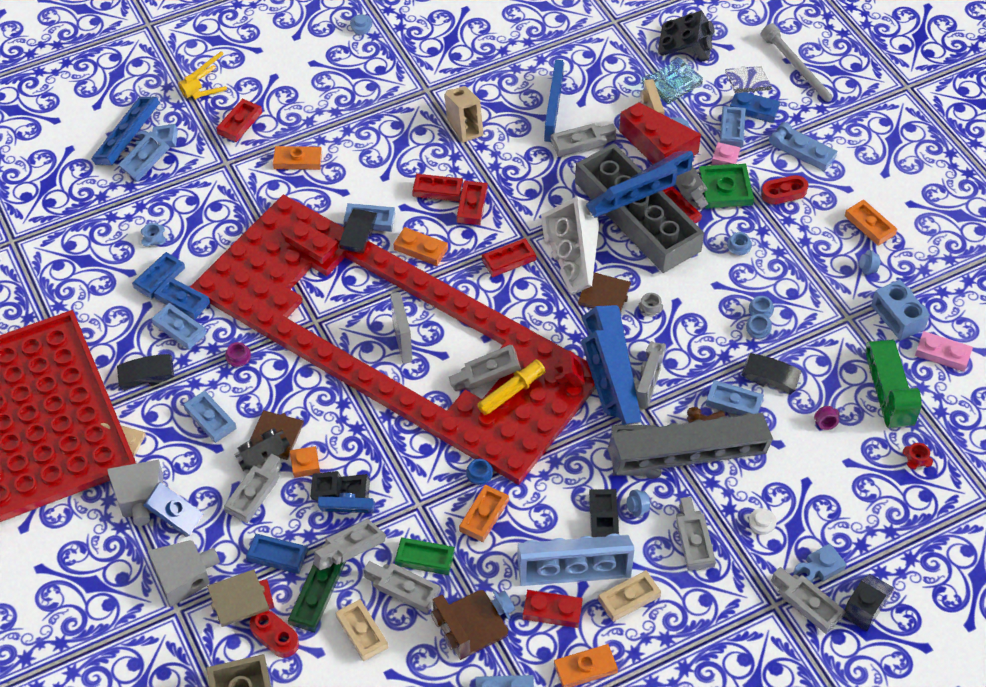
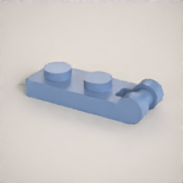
[769,122,838,171]

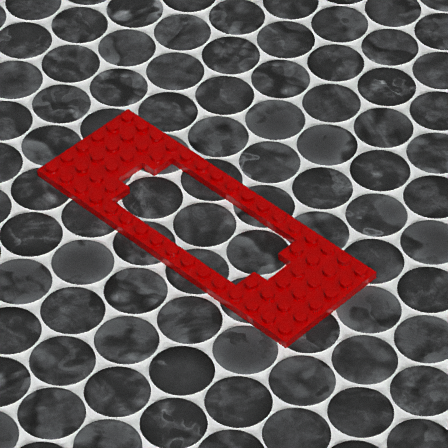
[190,194,596,485]

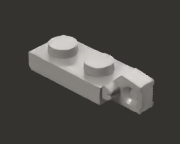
[551,123,617,157]
[676,166,708,209]
[635,341,666,409]
[449,345,521,391]
[224,454,282,524]
[676,497,716,571]
[313,519,386,570]
[363,561,441,614]
[771,567,845,634]

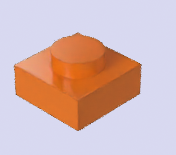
[290,446,320,478]

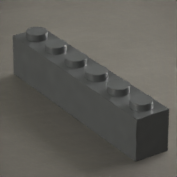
[607,413,773,475]

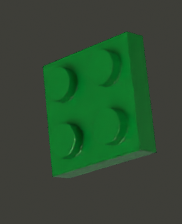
[698,163,754,208]

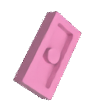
[915,331,973,372]

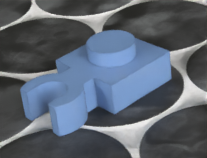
[135,124,178,148]
[794,543,847,583]

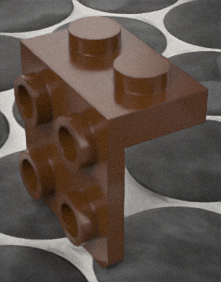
[431,590,508,660]

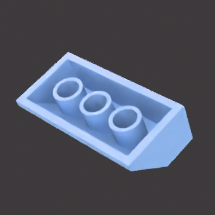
[517,534,635,586]

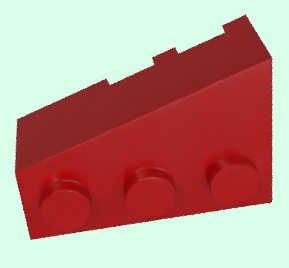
[619,102,701,164]

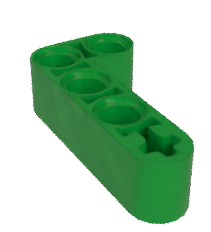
[866,339,922,428]

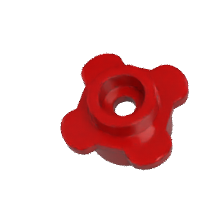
[903,443,933,469]

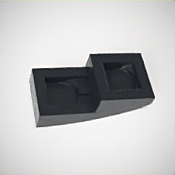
[339,208,377,254]
[741,353,802,395]
[117,354,175,391]
[310,471,370,501]
[589,489,619,537]

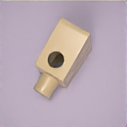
[444,86,484,143]

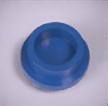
[466,459,493,485]

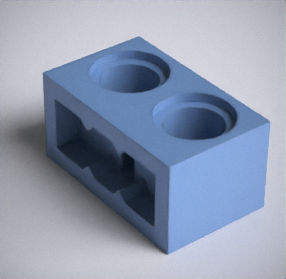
[871,279,930,341]

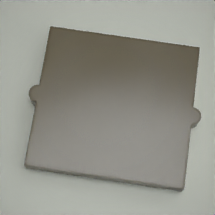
[207,569,269,627]

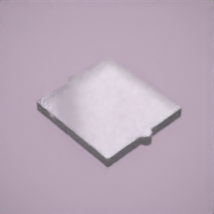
[725,66,772,93]

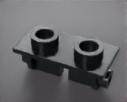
[234,428,290,471]

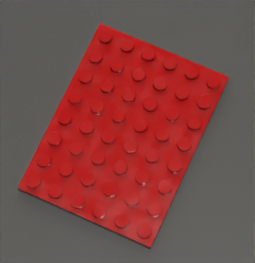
[0,310,137,522]

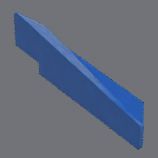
[586,151,693,218]
[581,305,641,425]

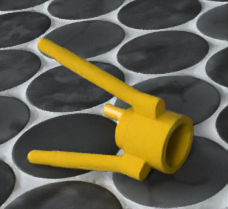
[178,51,227,100]

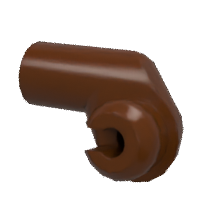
[687,407,726,423]

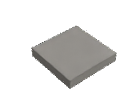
[390,292,412,364]

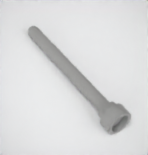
[761,23,832,102]

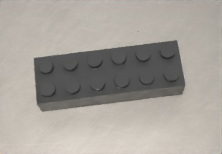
[575,143,704,273]

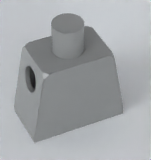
[108,459,163,526]
[148,540,220,607]

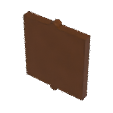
[578,272,631,314]
[249,410,304,460]

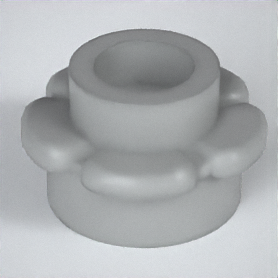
[638,293,663,316]

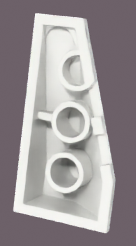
[541,196,599,295]

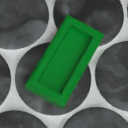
[395,537,455,575]

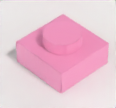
[711,142,741,165]

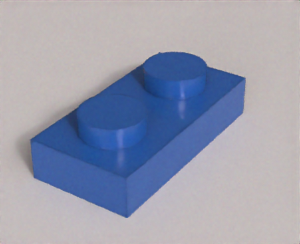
[730,90,781,123]
[154,276,210,320]

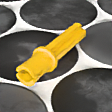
[477,359,546,415]

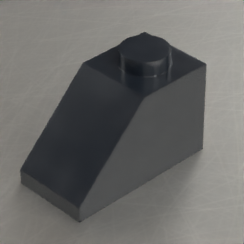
[843,574,894,632]

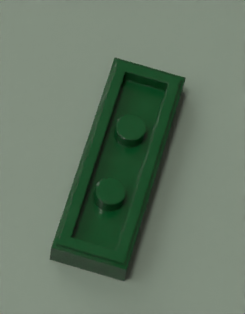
[288,561,346,633]

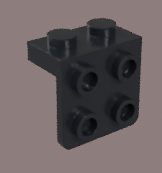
[658,10,715,62]

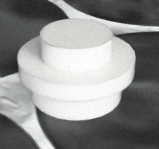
[749,508,777,535]

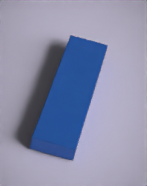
[544,59,564,142]
[91,96,160,165]

